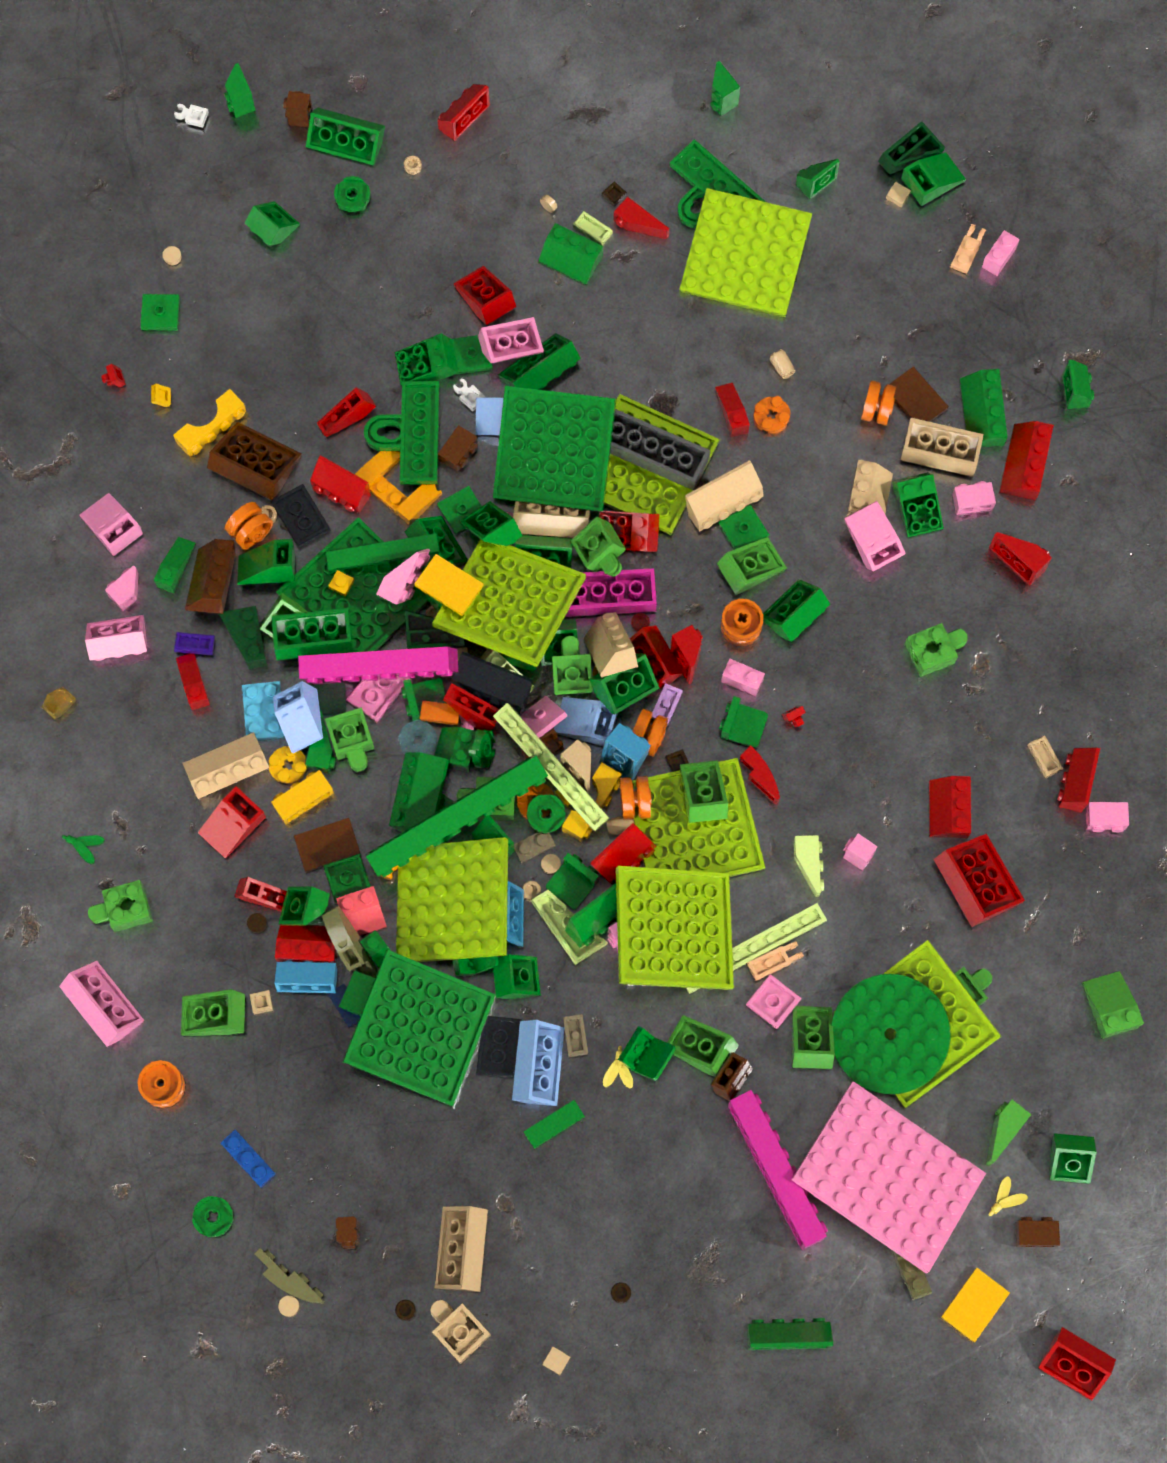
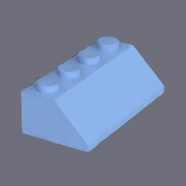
[512,1020,565,1106]

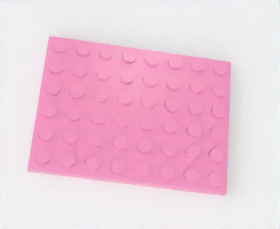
[791,1081,986,1274]

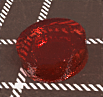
[631,613,650,632]

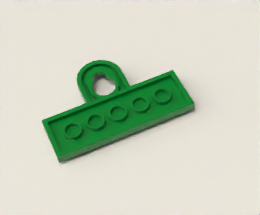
[669,139,766,228]
[364,381,440,485]

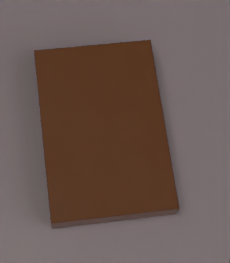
[889,366,949,422]
[294,818,361,873]

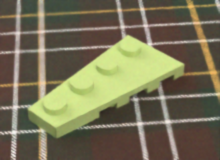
[531,890,608,965]

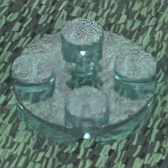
[399,720,437,755]

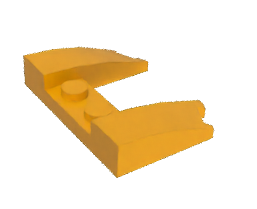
[355,451,442,526]

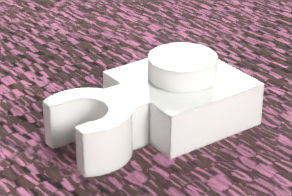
[174,104,209,128]
[453,378,486,412]

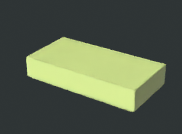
[573,211,613,246]

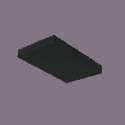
[270,484,331,549]
[476,1016,522,1079]

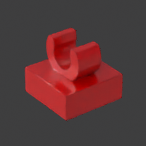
[101,364,126,388]
[782,705,806,727]

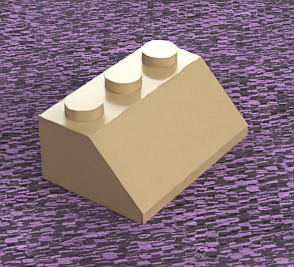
[847,460,893,516]
[561,739,591,795]

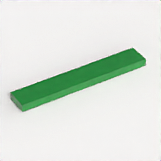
[326,533,440,571]

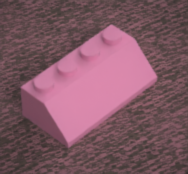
[59,961,144,1046]

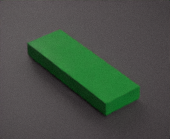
[523,1100,585,1149]

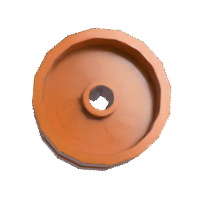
[861,380,896,425]
[224,502,273,550]
[721,599,763,646]
[633,709,669,757]
[620,776,652,820]
[137,1060,186,1108]

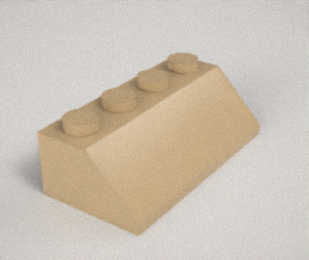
[900,418,984,477]
[685,460,763,532]
[513,501,590,538]
[583,612,638,677]
[183,732,269,799]
[435,1206,488,1292]

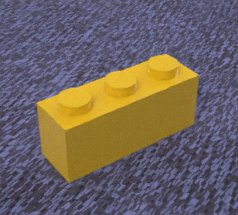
[271,770,334,825]

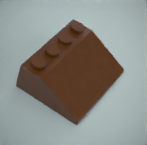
[207,422,302,500]

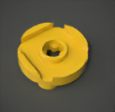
[269,746,307,785]

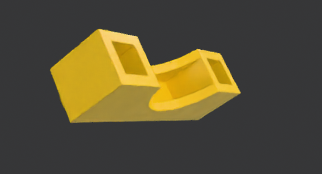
[173,389,246,457]
[562,763,622,843]

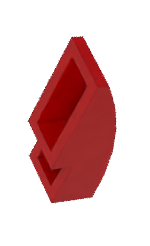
[739,745,780,804]

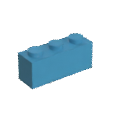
[275,960,338,993]

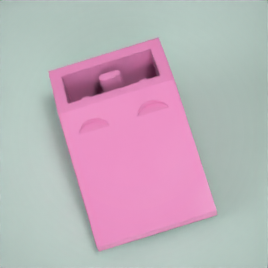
[79,493,143,556]
[844,501,906,571]
[377,549,430,605]

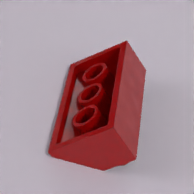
[999,421,1054,501]

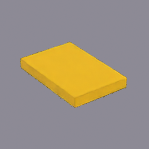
[414,554,484,616]
[941,1268,1010,1343]

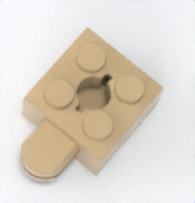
[430,1300,491,1364]

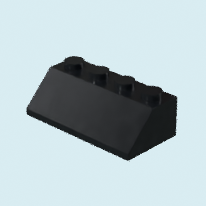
[449,651,533,717]

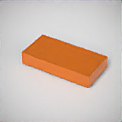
[420,701,460,726]

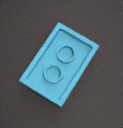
[242,681,285,741]

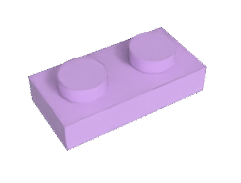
[652,683,683,726]

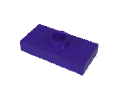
[174,632,215,655]

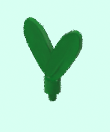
[62,835,105,864]

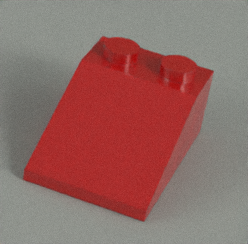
[453,266,516,325]
[989,532,1052,585]

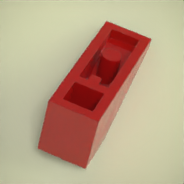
[613,197,669,239]
[715,382,750,438]
[317,387,376,437]
[176,653,210,711]
[443,683,500,731]
[234,877,287,912]

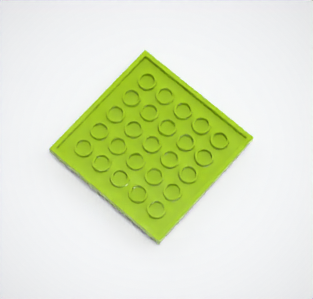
[680,188,812,317]
[604,394,720,535]
[432,539,586,667]
[632,758,765,877]
[396,837,508,962]
[616,866,734,990]
[833,940,1002,1108]

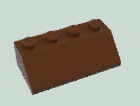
[185,539,236,614]

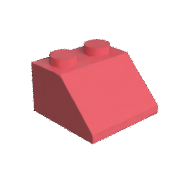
[336,886,387,936]

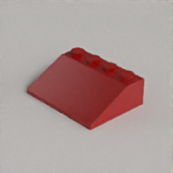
[933,833,1025,927]

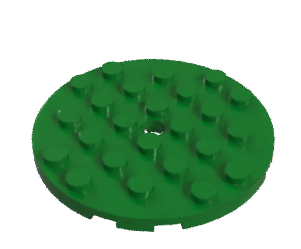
[831,974,951,1094]

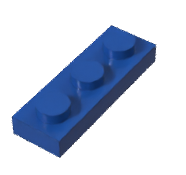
[221,1130,276,1188]

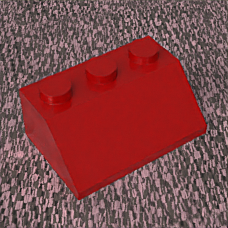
[438,84,490,142]
[310,455,371,514]
[629,625,684,695]
[670,625,703,684]
[1057,747,1100,813]
[929,776,971,838]
[590,823,657,885]
[275,925,337,963]
[1038,1327,1116,1400]

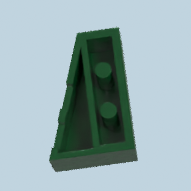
[878,121,946,174]
[219,606,268,669]
[405,610,465,649]

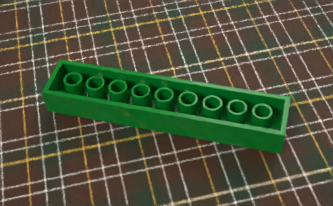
[365,755,548,877]

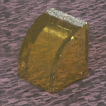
[42,687,76,719]

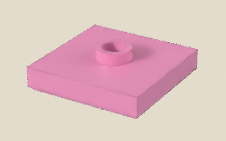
[521,696,567,738]
[746,974,801,1030]

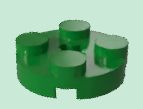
[334,176,371,212]
[468,730,496,769]
[526,794,565,834]
[192,1196,234,1238]

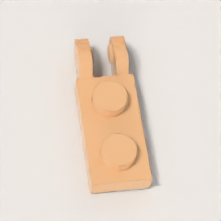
[950,224,986,274]
[747,942,804,981]

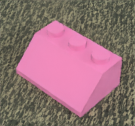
[478,317,544,363]
[85,615,147,661]

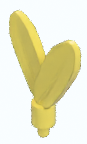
[603,1046,633,1088]
[989,1177,1028,1216]

